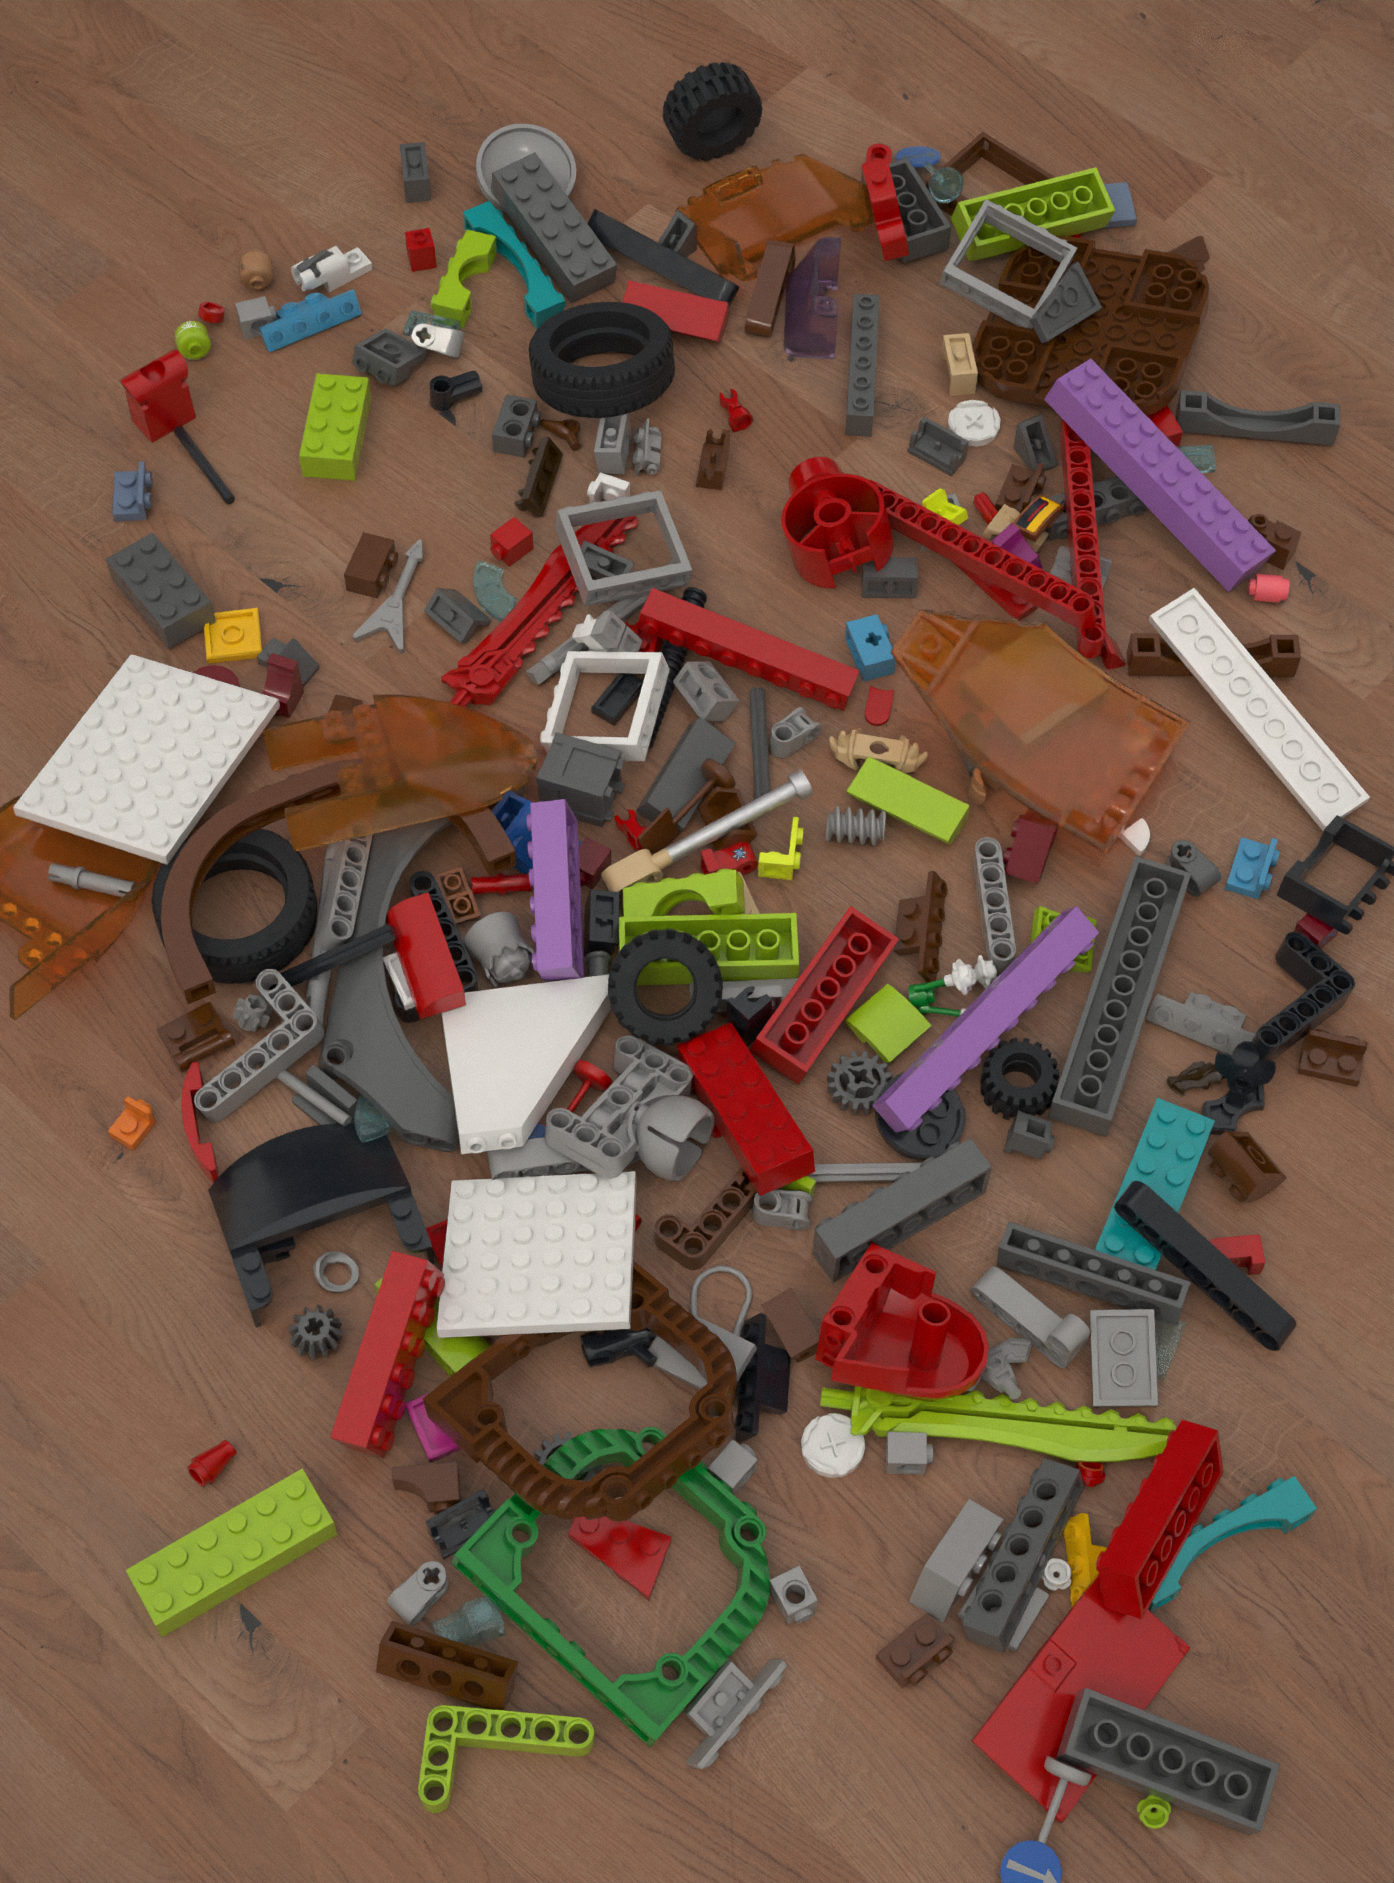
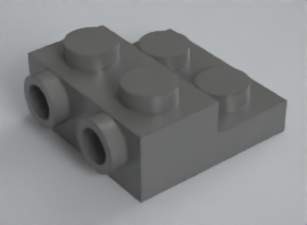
[352,328,428,386]

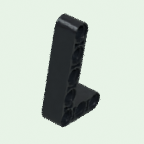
[394,871,479,1023]
[1251,932,1355,1061]

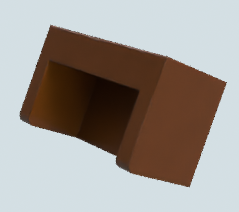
[698,787,757,851]

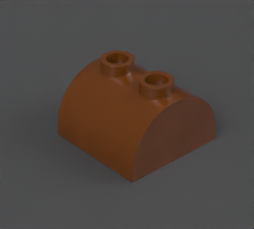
[1208,1131,1287,1202]

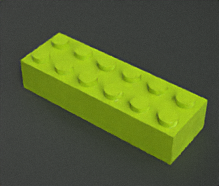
[951,167,1115,262]
[619,913,799,985]
[126,1468,338,1637]

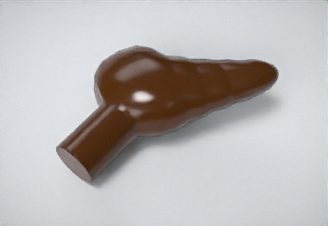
[540,419,581,451]

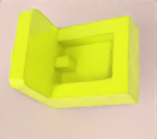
[922,488,968,525]

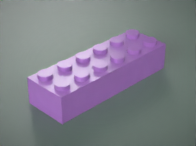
[527,799,585,982]

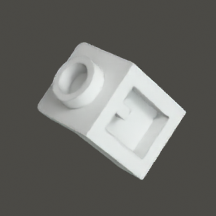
[587,472,630,503]

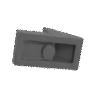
[581,541,634,579]
[257,638,320,688]

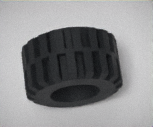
[980,1038,1059,1120]

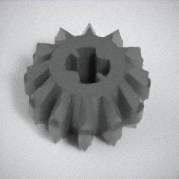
[288,1304,343,1361]

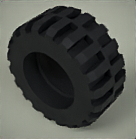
[662,62,763,160]
[608,928,723,1046]

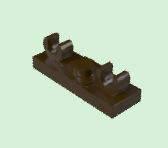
[515,437,563,517]

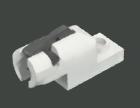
[291,246,373,292]

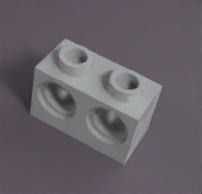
[673,661,739,721]

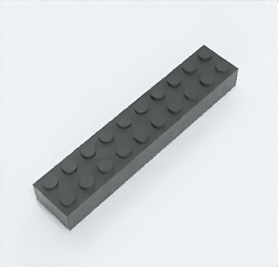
[1048,856,1191,1137]

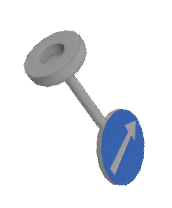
[999,1756,1092,1883]

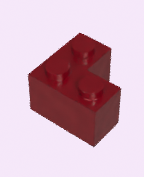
[1003,808,1062,884]

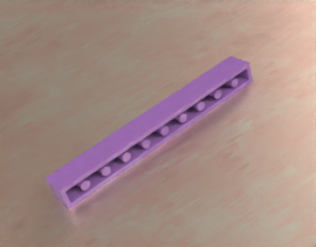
[872,906,1099,1133]

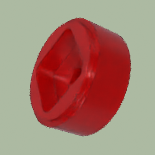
[198,302,225,323]

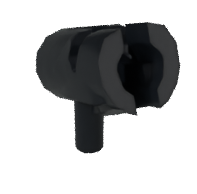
[580,1328,657,1368]

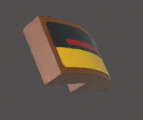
[1013,495,1064,542]

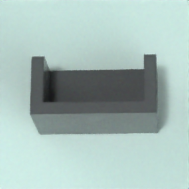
[400,142,431,203]

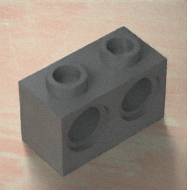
[492,394,541,458]

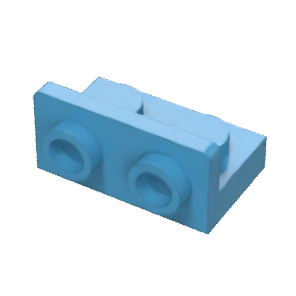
[1225,837,1280,900]

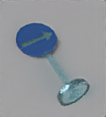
[896,146,964,203]

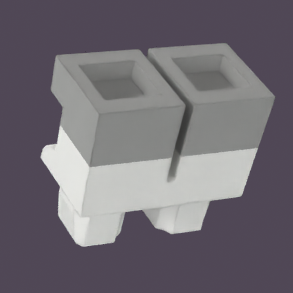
[572,610,643,652]

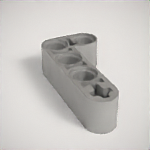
[970,1266,1090,1368]

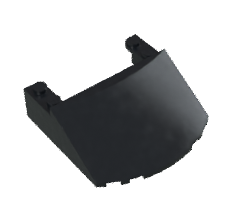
[208,1123,435,1328]

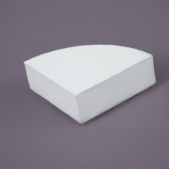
[1120,818,1150,857]

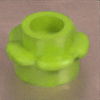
[1137,1795,1171,1829]

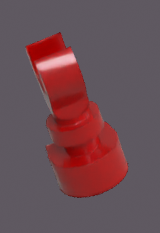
[719,389,753,432]

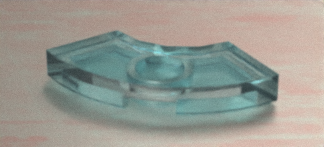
[473,560,517,622]
[354,1094,390,1143]

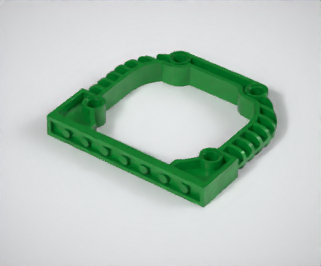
[451,1427,771,1748]

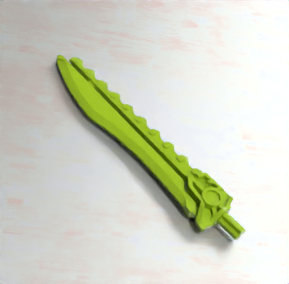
[820,1386,1176,1463]

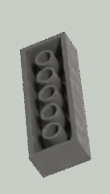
[491,152,617,303]
[812,1138,992,1283]
[1056,1687,1280,1836]

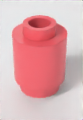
[1248,574,1290,603]

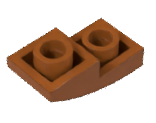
[434,866,481,925]

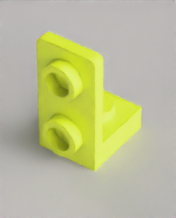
[758,817,804,880]

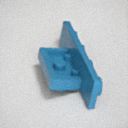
[259,289,362,352]

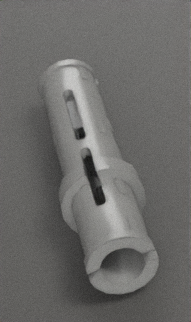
[48,862,137,900]

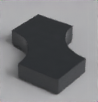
[1202,1078,1265,1135]

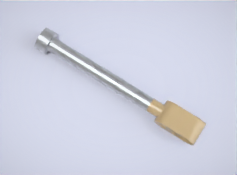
[601,769,814,902]

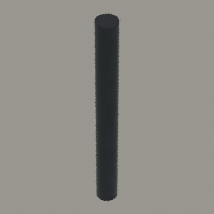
[174,426,235,504]

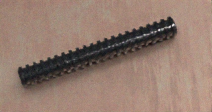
[648,587,707,749]

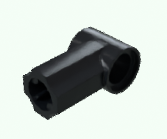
[430,370,482,411]

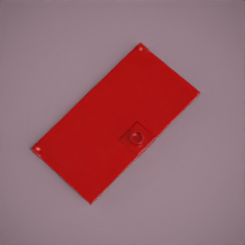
[971,1573,1190,1824]

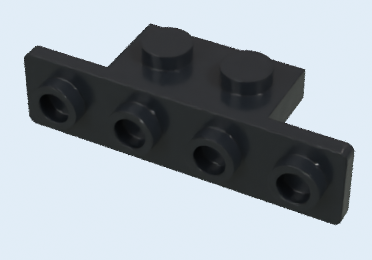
[735,1313,791,1442]

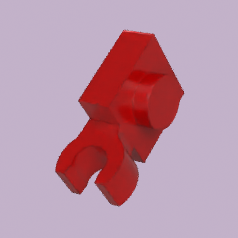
[614,809,646,852]

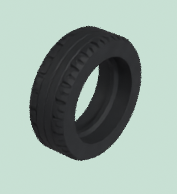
[528,302,675,418]
[151,828,317,984]

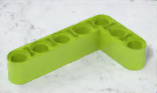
[418,1705,595,1813]

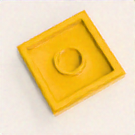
[204,608,262,664]

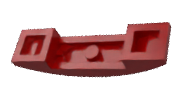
[181,1062,219,1183]

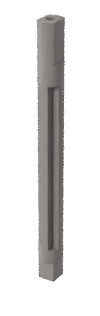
[526,560,674,685]
[303,834,338,1031]

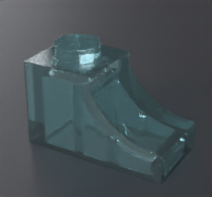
[432,1596,506,1647]

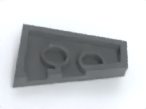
[1030,261,1102,343]

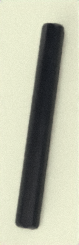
[269,924,396,990]

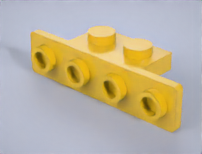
[1063,1513,1107,1607]

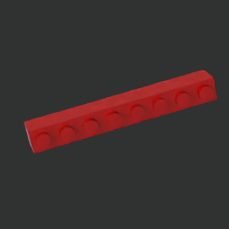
[637,588,860,711]

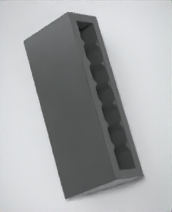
[636,716,735,831]

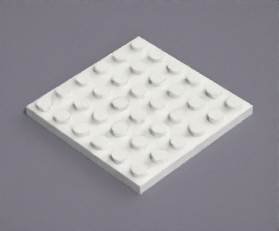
[437,1171,637,1338]

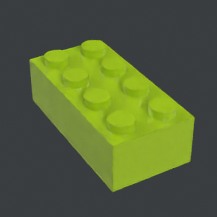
[299,373,372,481]

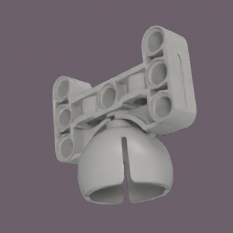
[545,1035,715,1181]

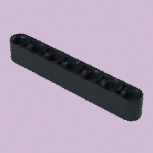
[587,209,740,308]
[1114,1181,1296,1351]

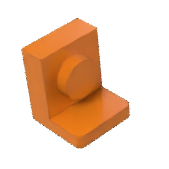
[107,1096,156,1151]

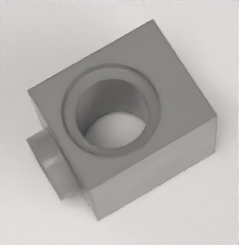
[235,296,277,340]
[885,1432,933,1475]
[708,1440,758,1496]
[770,1565,818,1625]

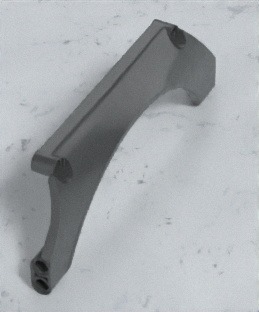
[318,747,529,1152]

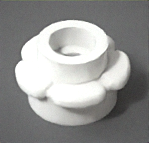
[1041,1558,1072,1591]

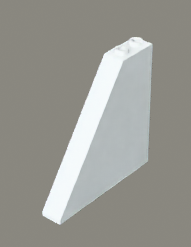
[441,974,611,1154]

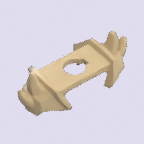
[829,728,928,774]

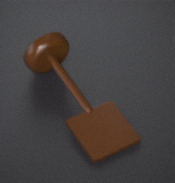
[638,758,736,855]

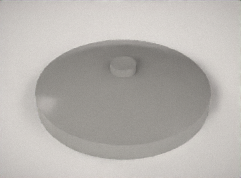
[475,124,576,213]

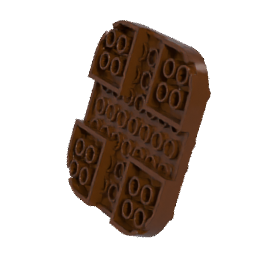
[972,236,1209,416]

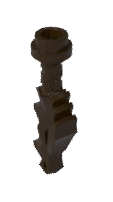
[1166,1061,1227,1095]

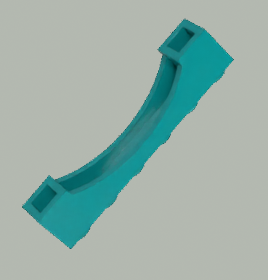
[463,201,566,329]
[1148,1476,1317,1613]

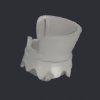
[464,912,536,987]

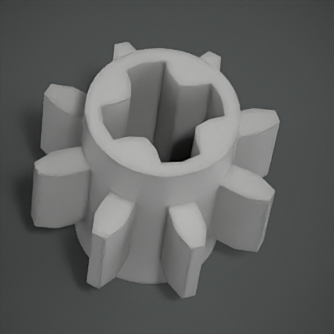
[232,994,272,1032]

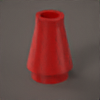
[187,1440,237,1487]

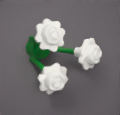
[908,955,997,1017]

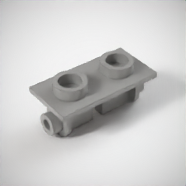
[632,418,662,476]

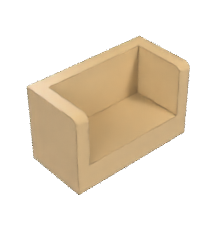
[941,333,978,396]

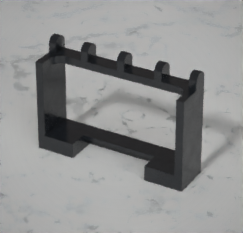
[1277,815,1394,935]

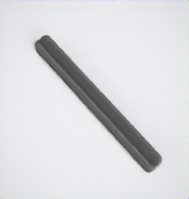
[750,687,770,799]

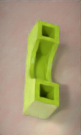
[431,230,497,328]
[623,869,745,917]

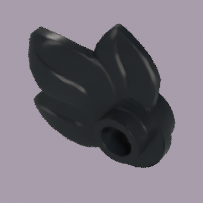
[1215,1041,1276,1096]

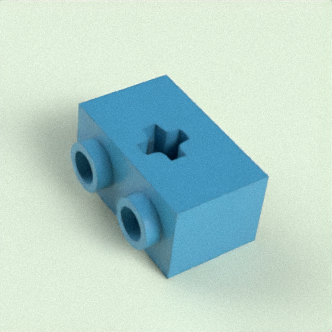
[845,614,899,682]

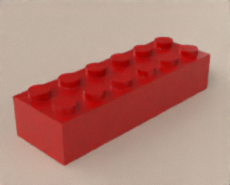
[749,906,899,1085]
[677,1022,815,1196]
[330,1251,445,1459]
[1096,1419,1224,1620]

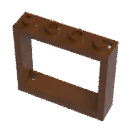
[926,132,1055,216]

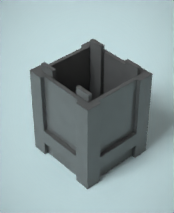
[536,732,625,827]

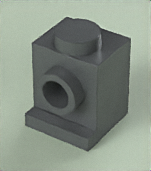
[1004,1110,1055,1160]

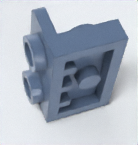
[113,461,153,521]

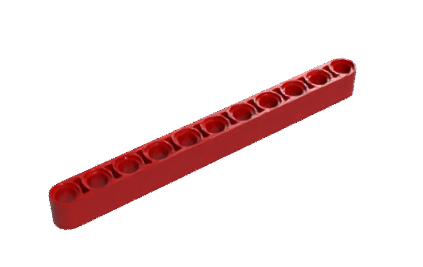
[1059,418,1106,659]
[868,479,1097,629]

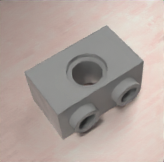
[594,413,632,474]

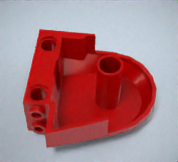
[815,1243,989,1401]

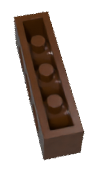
[376,1621,518,1710]

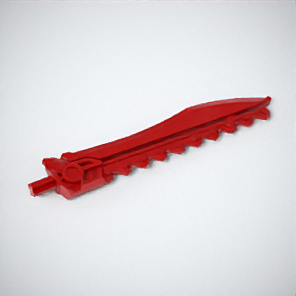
[441,516,638,720]

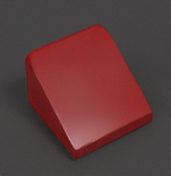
[1100,632,1126,670]

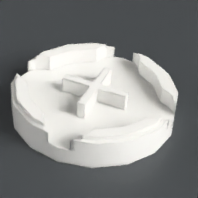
[948,400,1001,447]
[801,1413,865,1478]

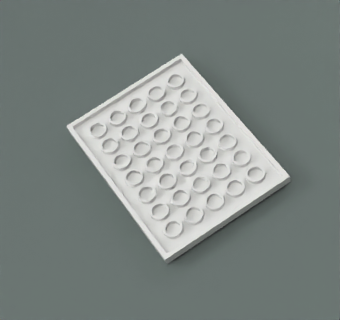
[13,654,280,865]

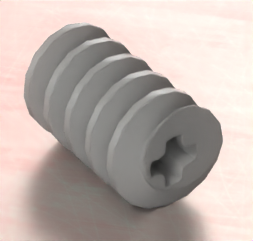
[826,806,886,846]

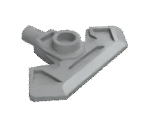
[966,1337,1032,1400]

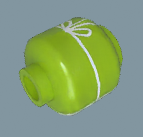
[175,321,211,360]

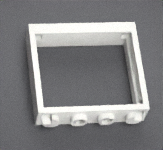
[540,651,670,761]

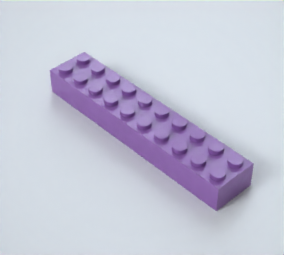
[1044,359,1276,592]

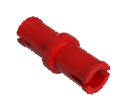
[471,872,531,896]

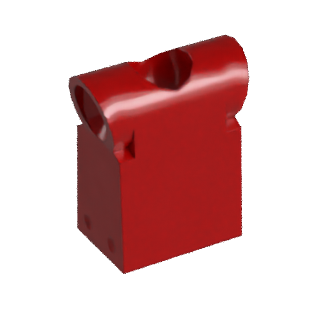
[119,349,196,443]

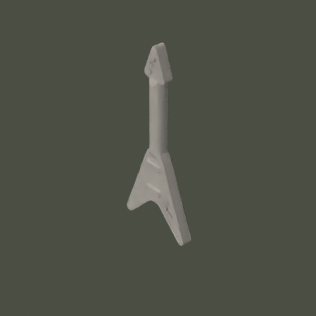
[353,539,423,653]

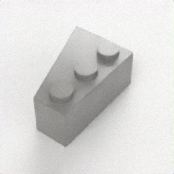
[909,1499,1003,1623]

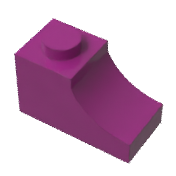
[992,523,1043,569]

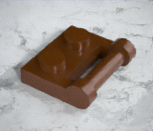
[157,1001,235,1072]

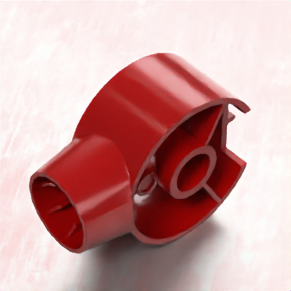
[781,456,894,589]

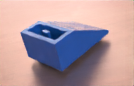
[492,790,582,874]

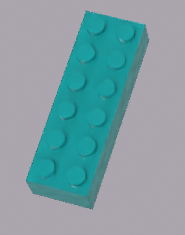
[1095,1098,1215,1270]

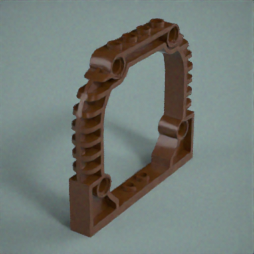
[423,1260,737,1522]

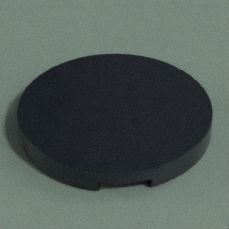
[875,1073,965,1160]

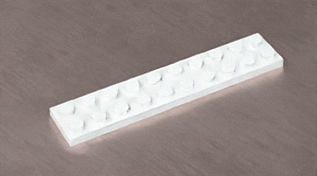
[1149,588,1370,831]

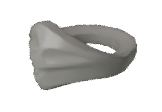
[313,1251,359,1293]

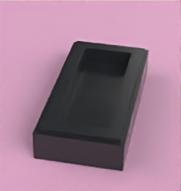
[591,673,643,726]

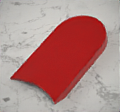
[865,685,895,726]

